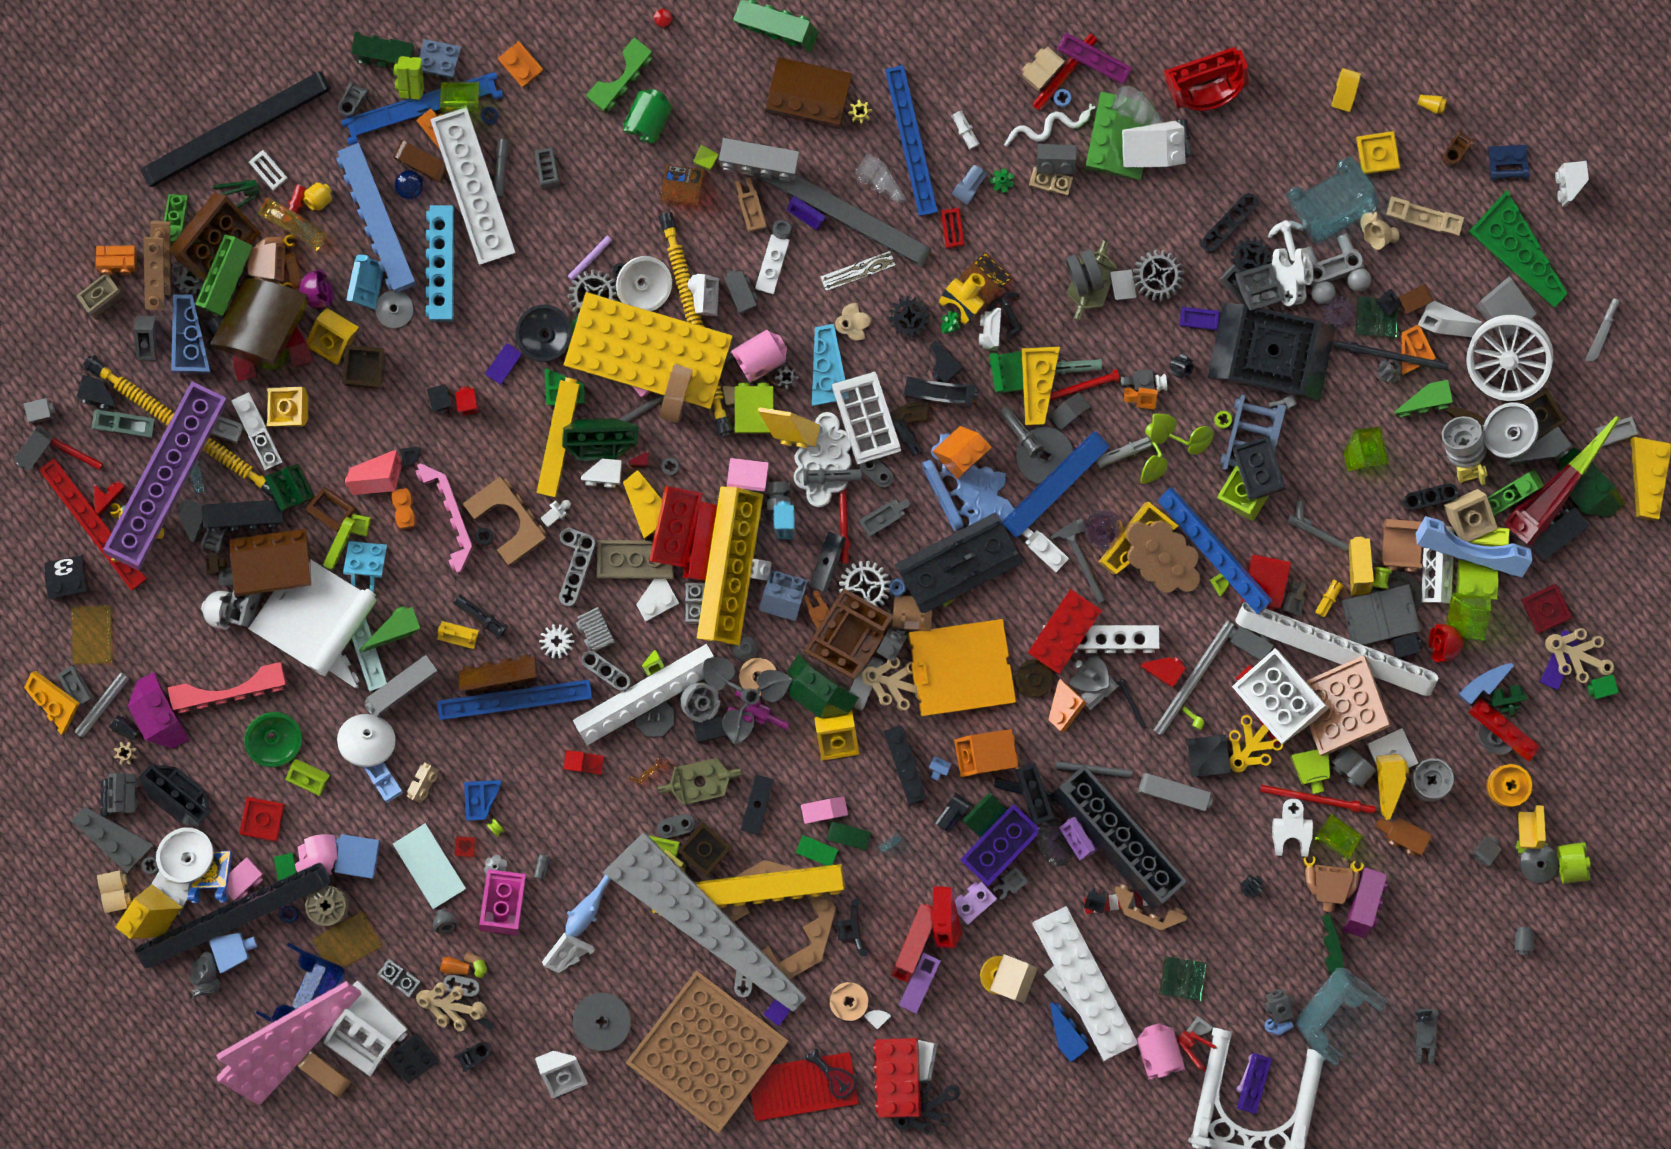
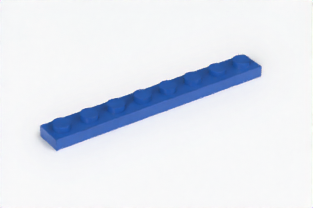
[885,65,938,217]
[1158,487,1273,614]
[437,680,592,720]

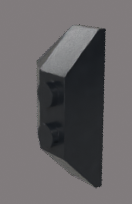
[139,763,211,826]

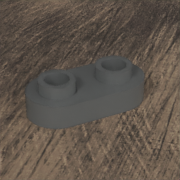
[860,459,893,488]
[657,814,695,838]

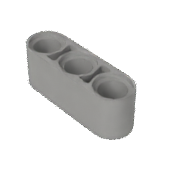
[581,651,631,691]
[850,656,883,711]

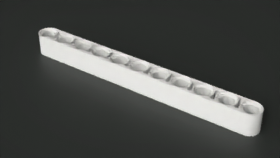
[1236,602,1439,696]

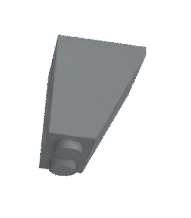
[1475,277,1536,340]

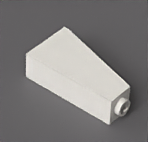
[348,980,408,1043]

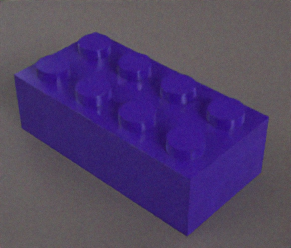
[960,804,1042,887]

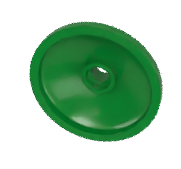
[244,712,302,767]

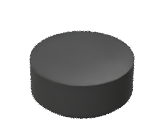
[772,220,792,239]

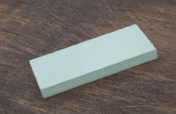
[393,823,466,909]

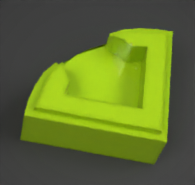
[1209,574,1229,597]

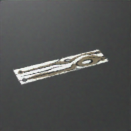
[821,251,895,291]

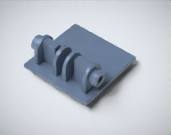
[419,39,461,79]

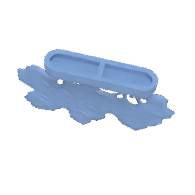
[922,433,1014,531]

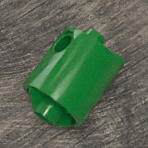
[622,89,673,144]

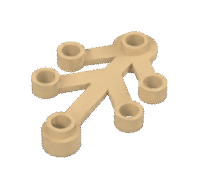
[1545,628,1614,683]
[861,657,918,711]
[416,982,487,1031]

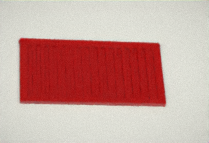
[750,1052,859,1121]

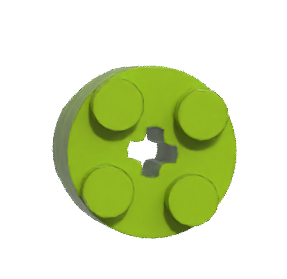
[1557,842,1590,884]

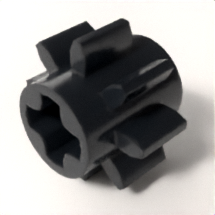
[1170,354,1194,379]
[1241,875,1264,898]

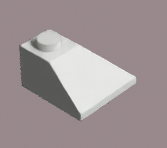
[535,1051,588,1099]

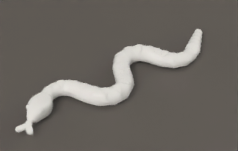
[1004,104,1095,147]

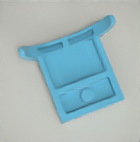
[346,255,384,309]

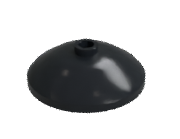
[515,304,572,362]

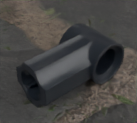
[935,792,971,833]

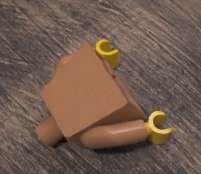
[243,235,295,286]
[1304,856,1364,912]

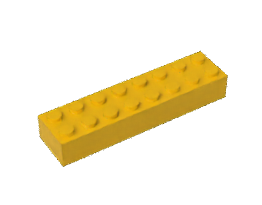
[697,487,763,646]

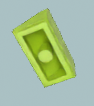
[285,759,330,796]

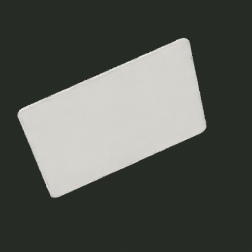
[1110,270,1136,300]

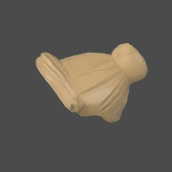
[1360,212,1399,250]

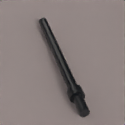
[1335,340,1449,371]

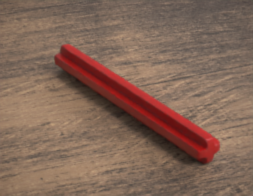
[1032,33,1097,111]

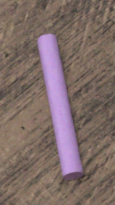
[568,235,613,281]

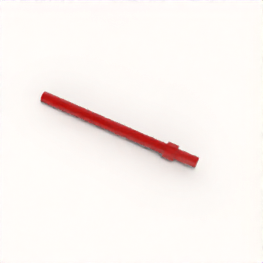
[839,488,850,564]
[1260,784,1375,814]

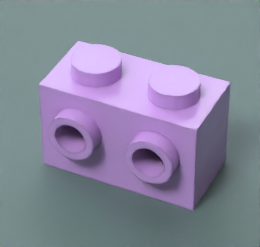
[955,881,996,925]

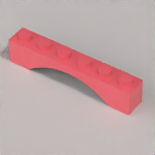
[168,662,288,714]

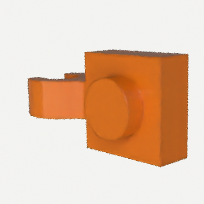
[1124,388,1158,409]

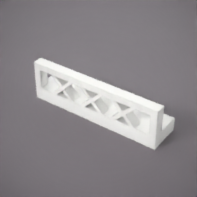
[1421,526,1455,604]

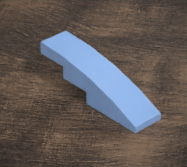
[363,733,403,803]

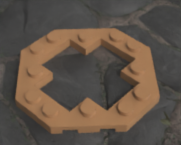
[722,860,836,979]

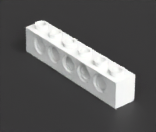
[1043,625,1159,653]

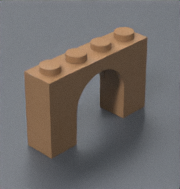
[463,477,547,567]

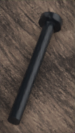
[1116,679,1145,727]

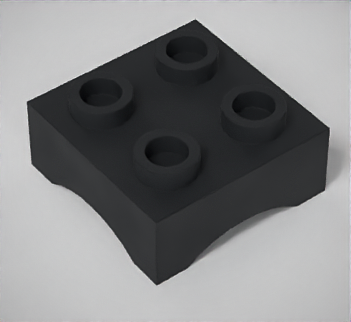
[1187,734,1231,778]

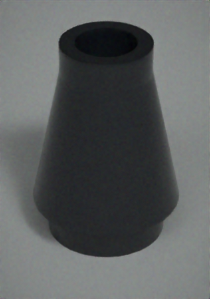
[109,715,138,741]

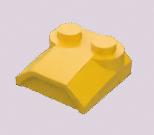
[266,387,308,427]

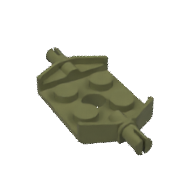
[1067,240,1117,321]
[658,758,742,805]

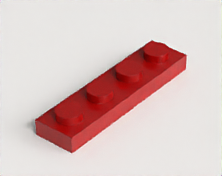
[1469,698,1540,762]

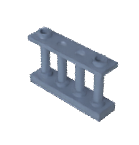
[1220,395,1286,471]

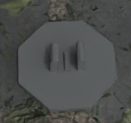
[635,701,674,737]

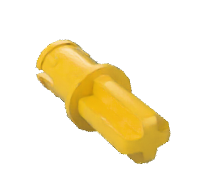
[1315,580,1343,617]

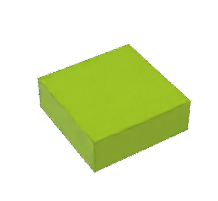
[351,514,371,537]

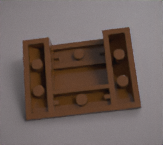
[804,588,893,680]

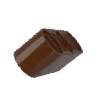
[393,140,447,183]

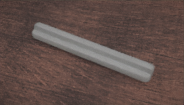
[75,673,129,737]

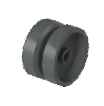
[1065,249,1105,297]

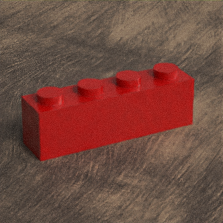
[683,502,718,582]

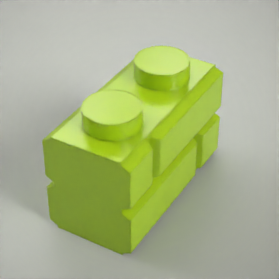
[394,56,424,99]

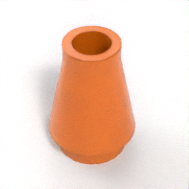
[440,956,469,975]

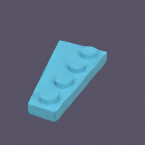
[812,324,849,406]

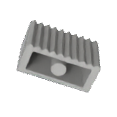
[576,607,615,652]

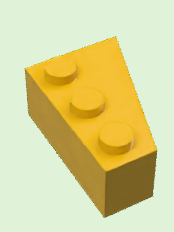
[623,470,662,540]

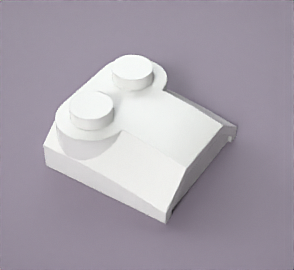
[688,274,719,316]
[979,308,1001,351]

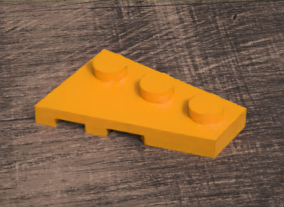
[24,671,80,735]

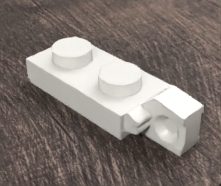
[1022,528,1069,573]

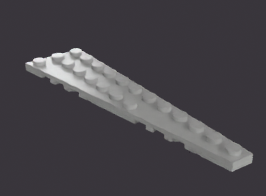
[602,832,807,1011]

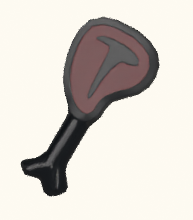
[805,1049,857,1099]

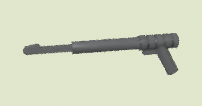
[1287,501,1375,564]

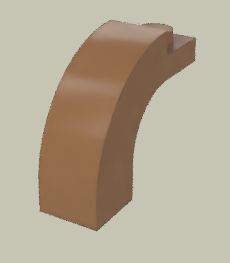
[660,364,693,423]

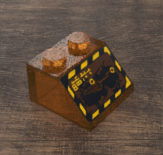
[959,252,1013,306]

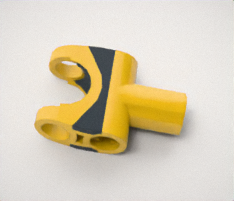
[939,273,985,325]

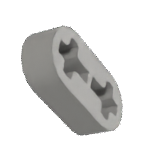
[734,971,753,997]
[443,975,480,997]

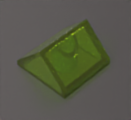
[440,82,480,112]
[1314,814,1362,860]

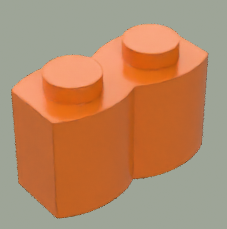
[392,488,417,530]

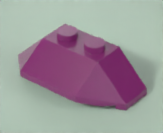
[128,672,190,749]

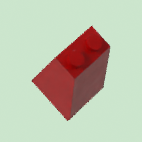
[1241,554,1291,612]

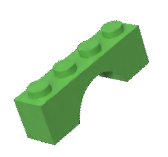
[586,37,653,113]

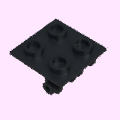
[386,1033,439,1084]

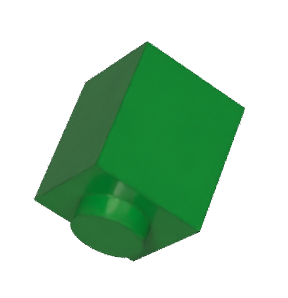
[1587,674,1619,700]

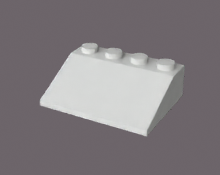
[1232,648,1329,744]

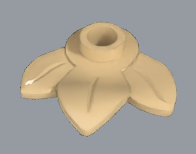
[835,303,872,341]

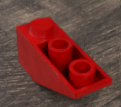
[933,886,962,948]

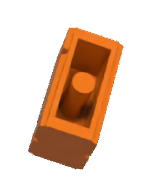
[96,245,137,276]

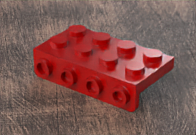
[873,1038,921,1117]

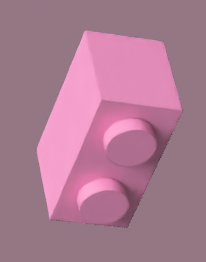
[227,857,265,901]

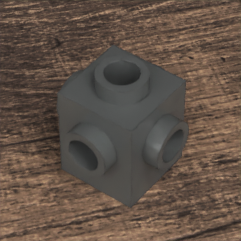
[1264,989,1294,1023]

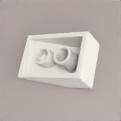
[1122,121,1185,167]

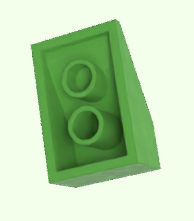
[359,606,420,653]

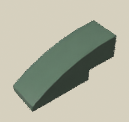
[91,410,154,438]

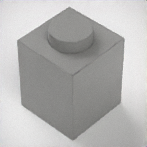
[24,398,55,424]

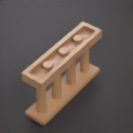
[144,221,172,310]

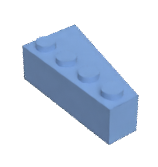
[171,294,210,374]

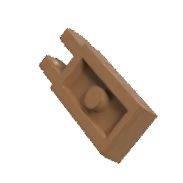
[735,177,767,233]

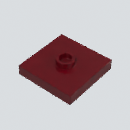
[1521,584,1573,634]

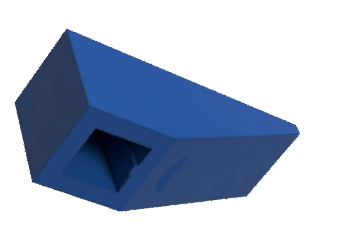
[1050,1002,1089,1062]

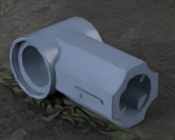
[952,165,987,205]

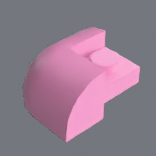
[295,834,338,876]

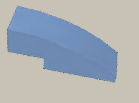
[1457,663,1514,705]

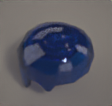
[395,169,423,200]

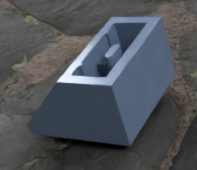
[759,570,808,621]

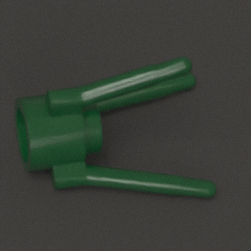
[212,179,260,209]

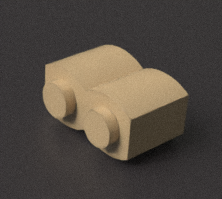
[1022,47,1065,92]
[97,870,132,913]

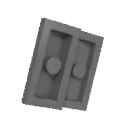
[1235,263,1284,310]

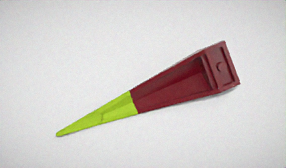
[1504,416,1620,546]

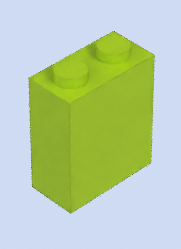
[734,383,773,434]

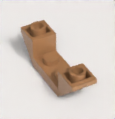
[1114,884,1187,930]

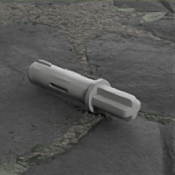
[1096,437,1152,468]

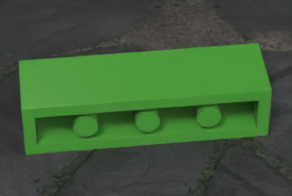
[195,234,252,316]

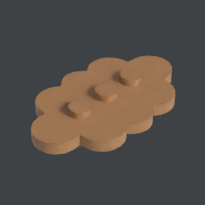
[1126,521,1200,593]

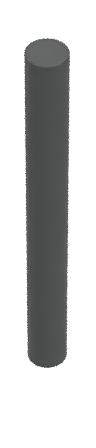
[1055,761,1132,778]

